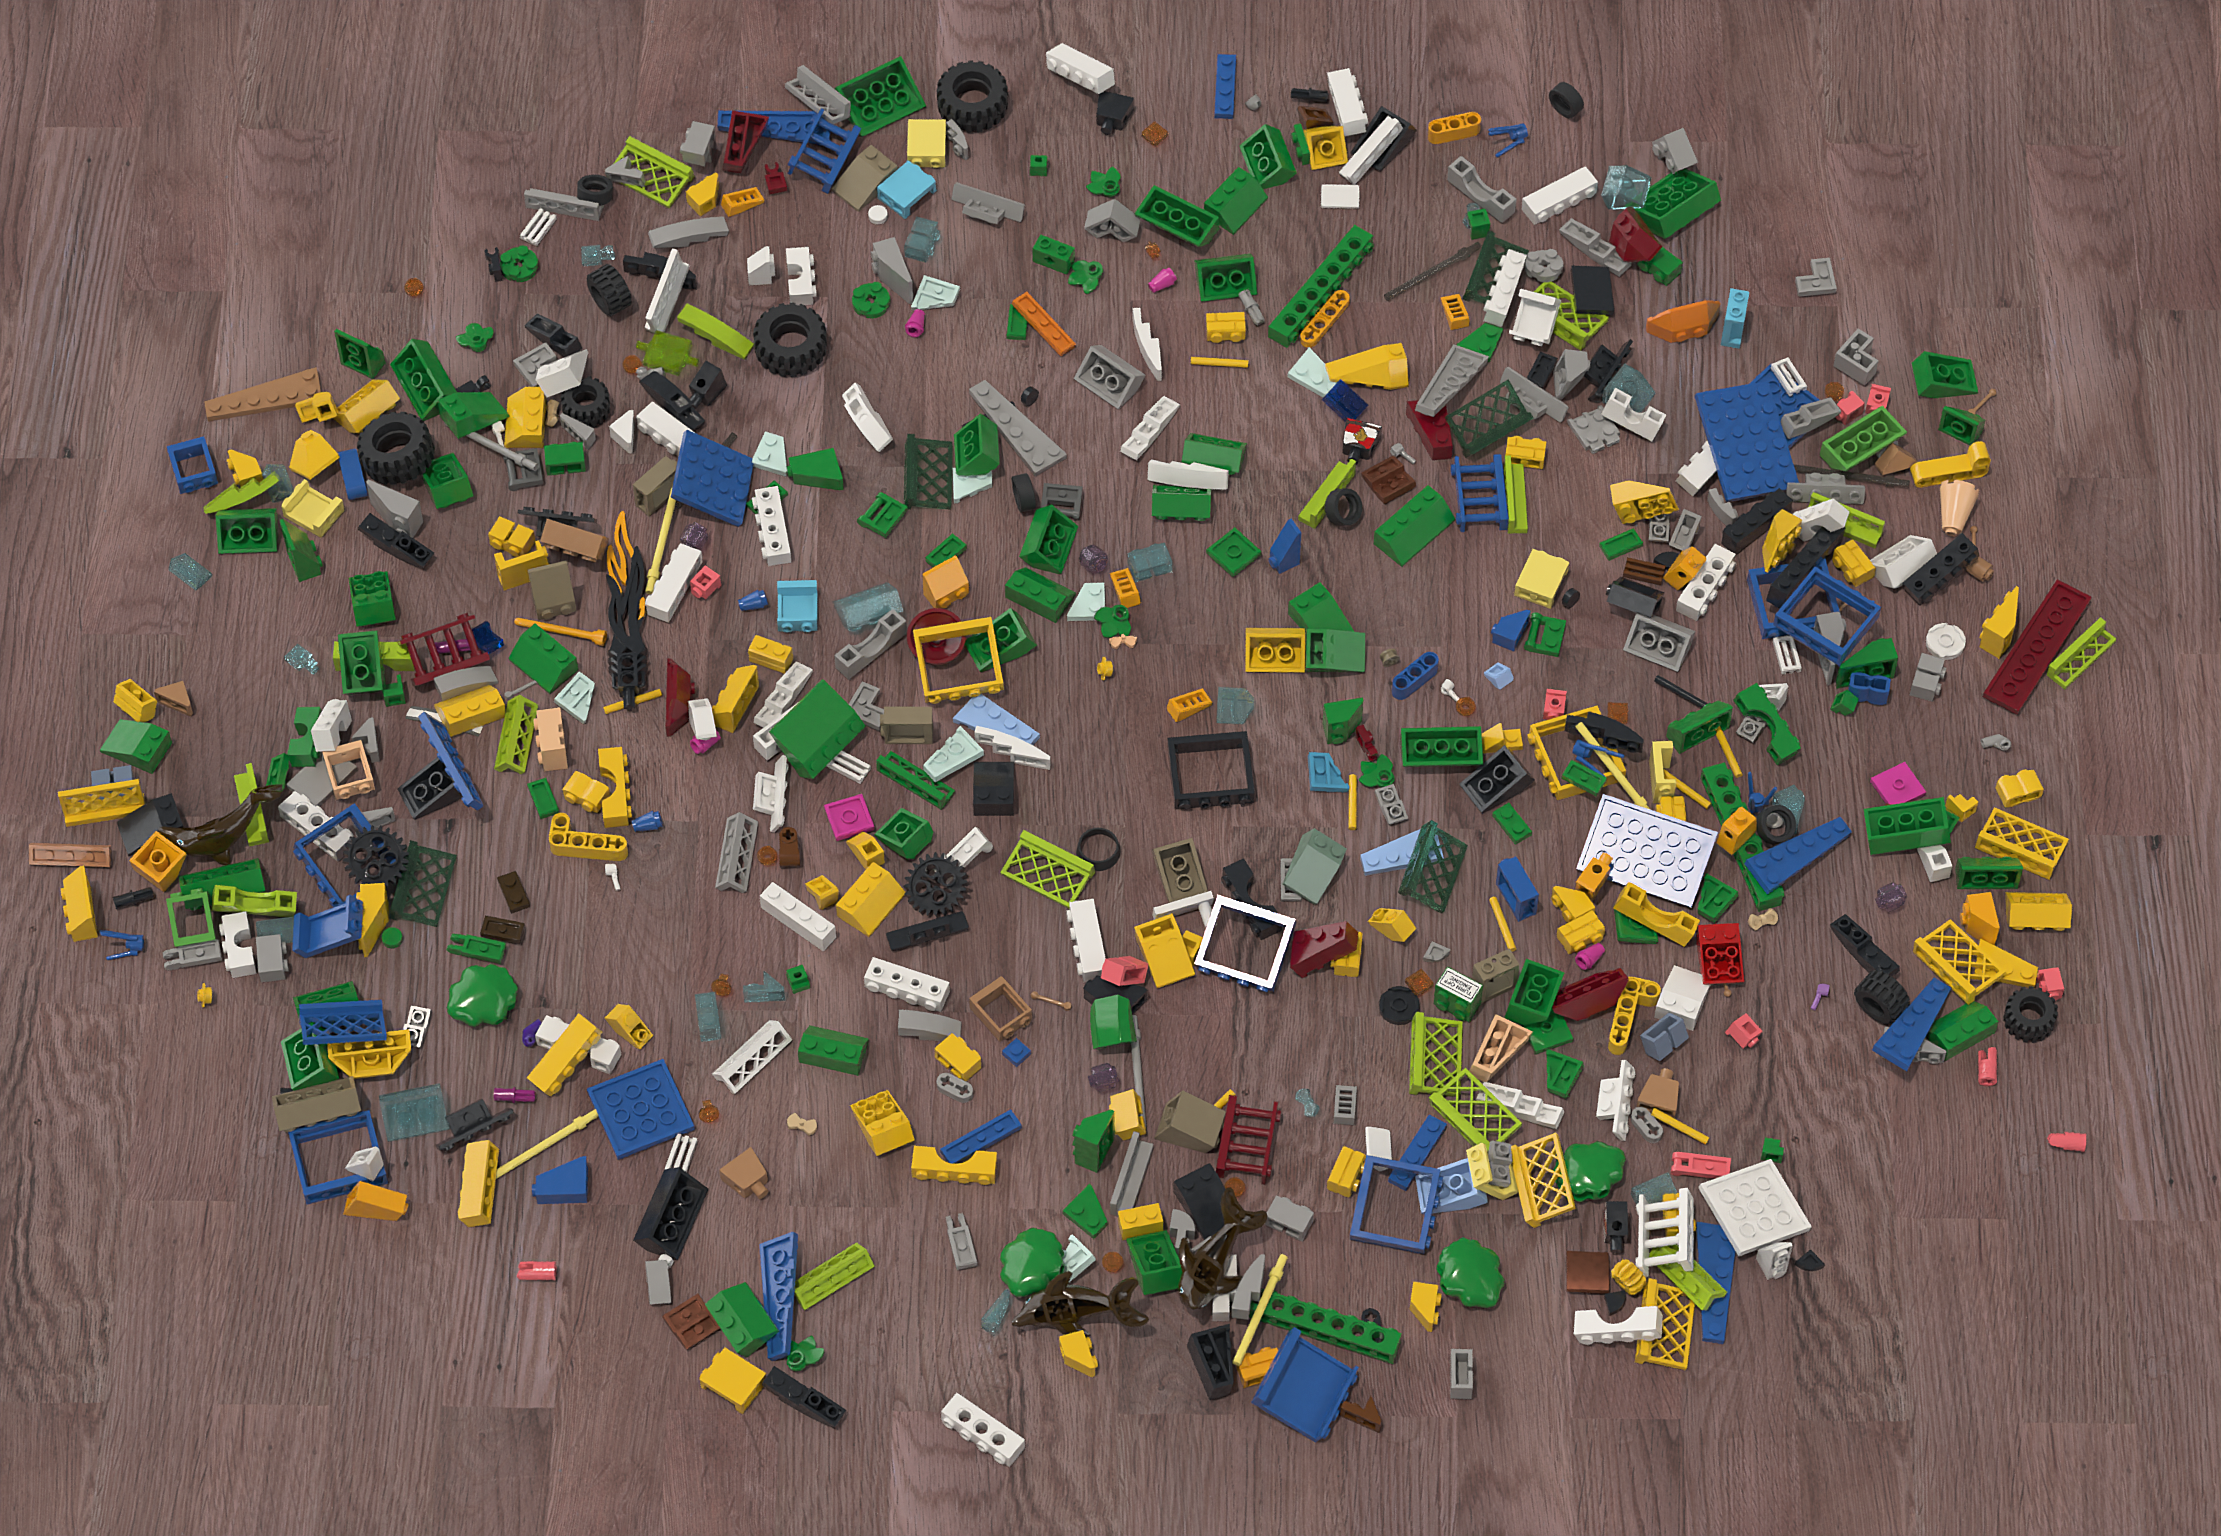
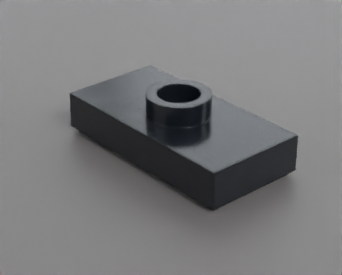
[1526,351,1558,389]

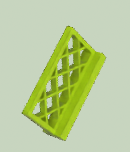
[613,136,695,209]
[1534,282,1609,351]
[1000,830,1095,909]
[1409,1012,1463,1097]
[1429,1068,1522,1154]

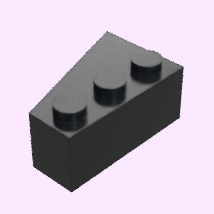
[1187,1324,1233,1400]

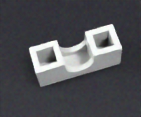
[786,247,816,305]
[1601,388,1666,441]
[1793,499,1849,542]
[311,699,352,752]
[219,912,257,978]

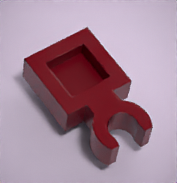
[765,162,787,194]
[1355,725,1378,762]

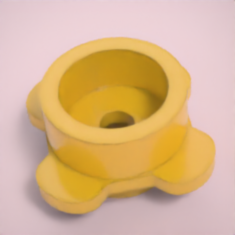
[1097,657,1113,680]
[197,983,212,1007]

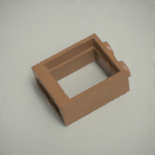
[969,976,1032,1042]

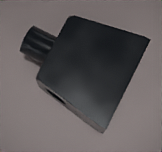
[1096,91,1134,135]
[689,360,727,409]

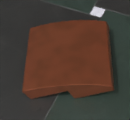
[1361,455,1416,504]
[1566,1251,1609,1293]
[662,1293,720,1350]

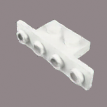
[753,755,788,833]
[1596,1060,1635,1141]

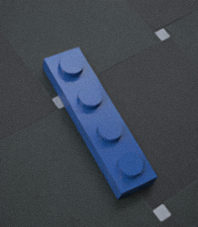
[1215,54,1236,119]
[940,1109,1022,1164]
[1388,1115,1447,1191]

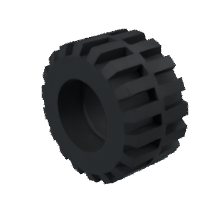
[586,264,632,317]
[561,376,611,428]
[1854,970,1910,1025]
[2003,986,2058,1043]

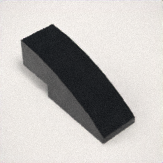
[524,313,582,357]

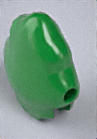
[446,964,518,1027]
[1553,1141,1626,1202]
[1000,1228,1065,1298]
[1436,1237,1504,1308]

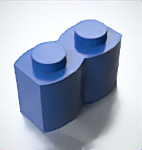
[1848,672,1891,705]

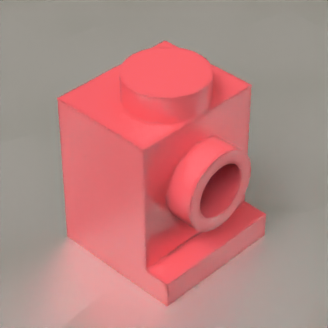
[1865,384,1891,414]
[1835,391,1865,425]
[690,566,721,599]
[1543,689,1567,720]
[2036,967,2064,1001]
[1725,1013,1763,1048]

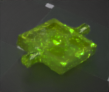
[636,330,699,376]

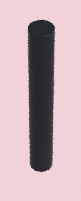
[1654,675,1708,709]

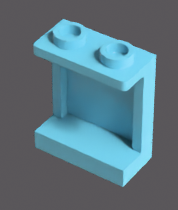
[877,160,936,219]
[1721,288,1749,349]
[777,580,817,633]

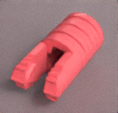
[1978,1047,1997,1086]
[2047,1132,2086,1152]
[517,1261,557,1280]

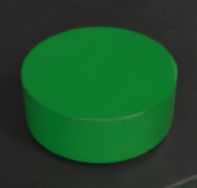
[382,927,403,949]

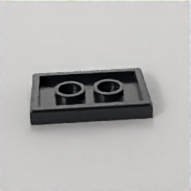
[1571,265,1614,315]

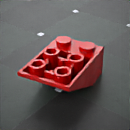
[1695,923,1744,985]

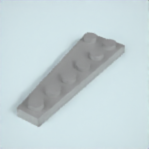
[1415,344,1489,417]
[969,380,1067,477]

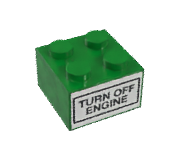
[1434,966,1483,1023]

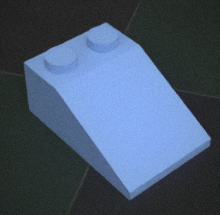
[1415,1158,1488,1214]

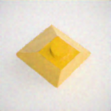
[1303,126,1348,170]
[289,430,340,480]

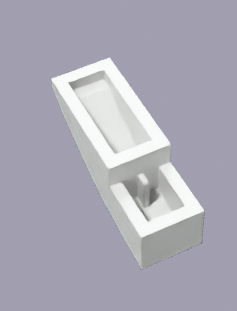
[1212,1255,1237,1321]

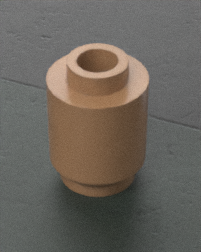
[1966,556,1994,582]

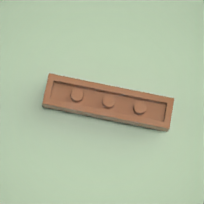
[29,843,111,867]

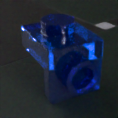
[472,621,504,654]

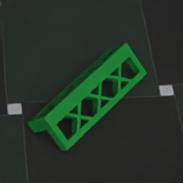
[876,751,955,810]

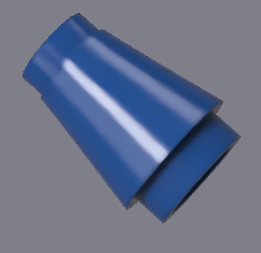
[738,590,768,611]
[632,810,663,832]

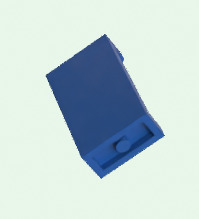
[292,895,363,958]

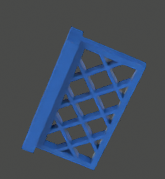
[299,1000,387,1045]

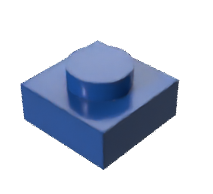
[1002,1038,1031,1067]

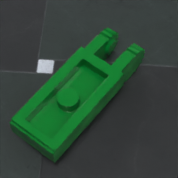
[447,933,507,964]

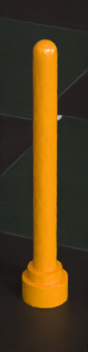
[514,618,607,646]

